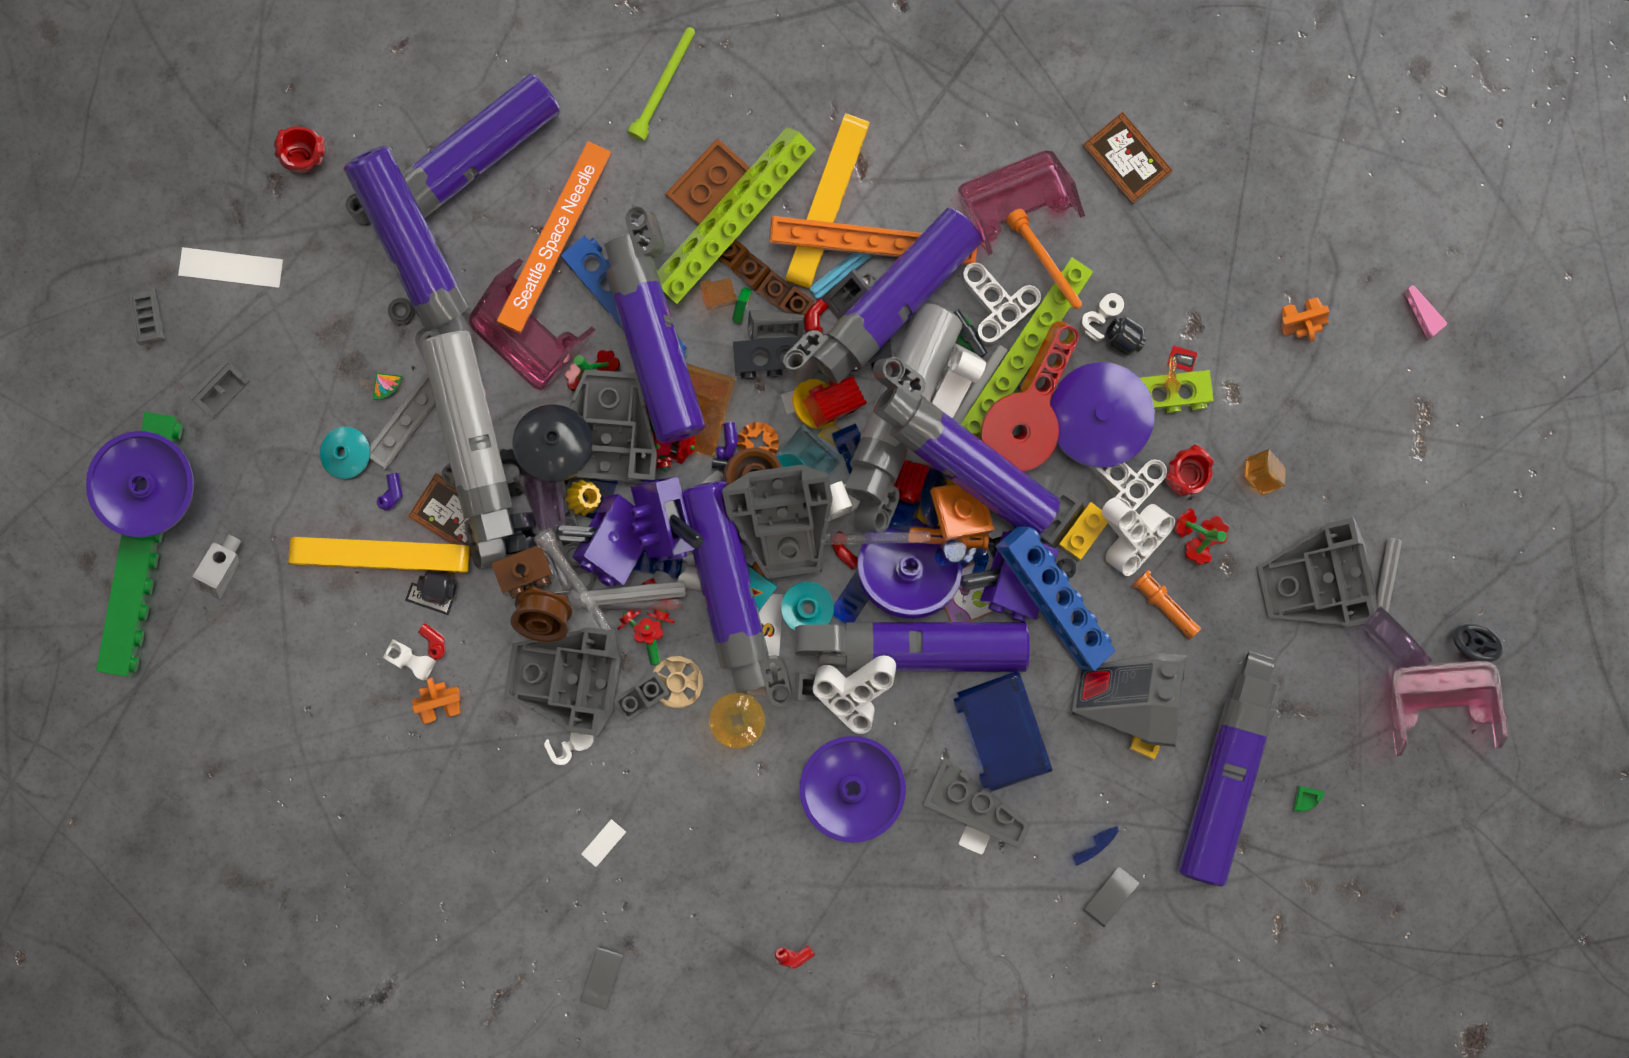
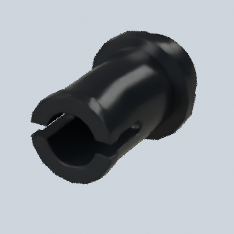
[1056,558,1076,579]

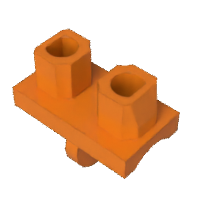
[1281,297,1330,342]
[412,677,460,724]

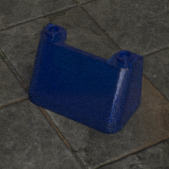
[953,671,1053,793]

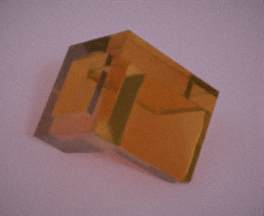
[700,278,737,311]
[1245,449,1285,495]

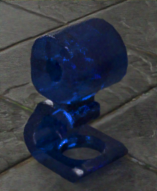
[935,540,989,573]
[632,550,683,580]

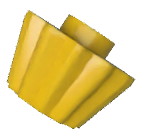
[565,480,601,516]

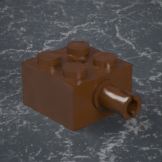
[491,544,555,599]

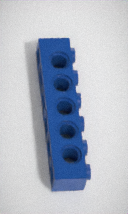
[561,235,687,359]
[995,527,1116,671]

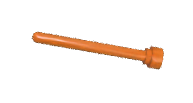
[1006,209,1082,309]

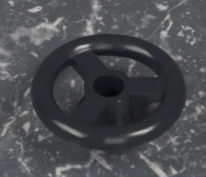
[1453,623,1504,663]

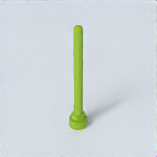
[626,27,695,142]

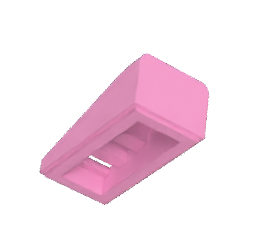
[1404,285,1447,340]

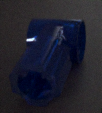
[831,423,861,474]

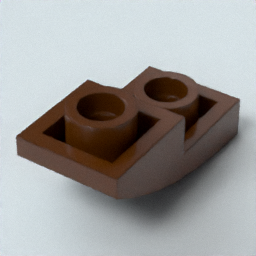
[717,239,771,290]
[755,270,815,316]

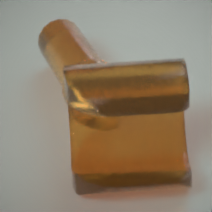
[1164,357,1181,393]

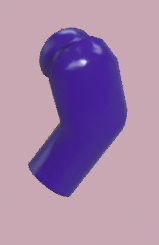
[716,422,738,460]
[377,473,402,511]

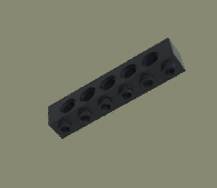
[733,334,892,380]

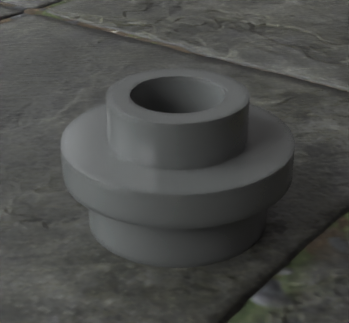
[388,298,414,324]

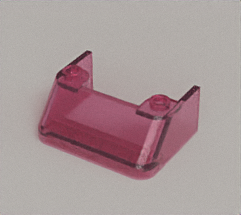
[958,151,1085,256]
[469,258,595,389]
[1391,661,1509,756]

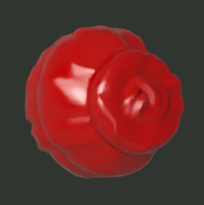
[274,126,325,173]
[1165,444,1214,496]

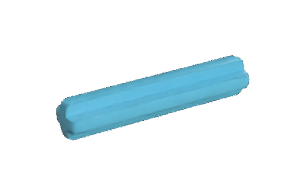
[810,253,874,299]

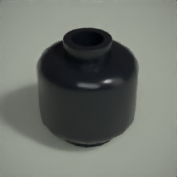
[1105,317,1146,356]
[417,570,457,605]

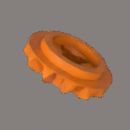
[737,422,779,455]

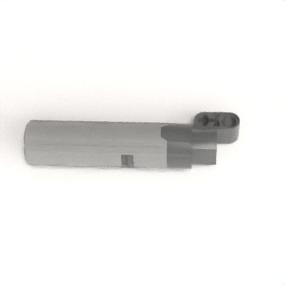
[845,303,962,533]
[421,330,514,569]

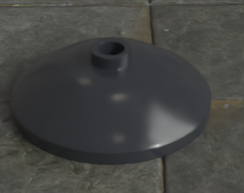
[512,404,592,482]

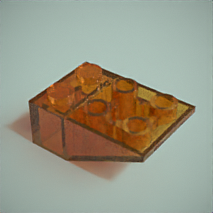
[686,363,736,457]

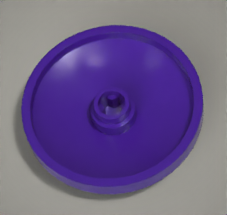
[1050,362,1155,468]
[86,431,194,538]
[857,517,963,619]
[800,736,906,843]

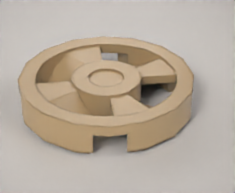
[653,656,703,709]

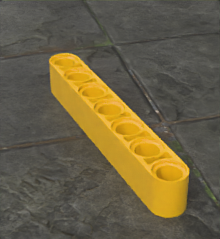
[785,113,870,289]
[288,537,470,573]

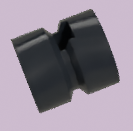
[504,512,539,554]

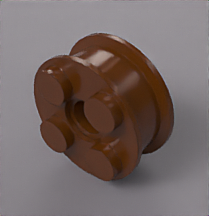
[723,447,782,485]
[510,587,572,642]

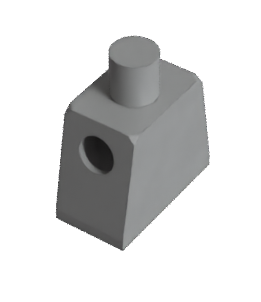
[192,534,241,600]

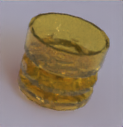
[710,693,765,749]

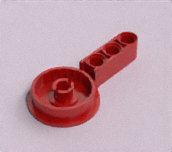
[981,321,1079,471]

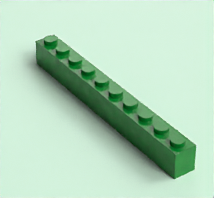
[96,412,183,678]

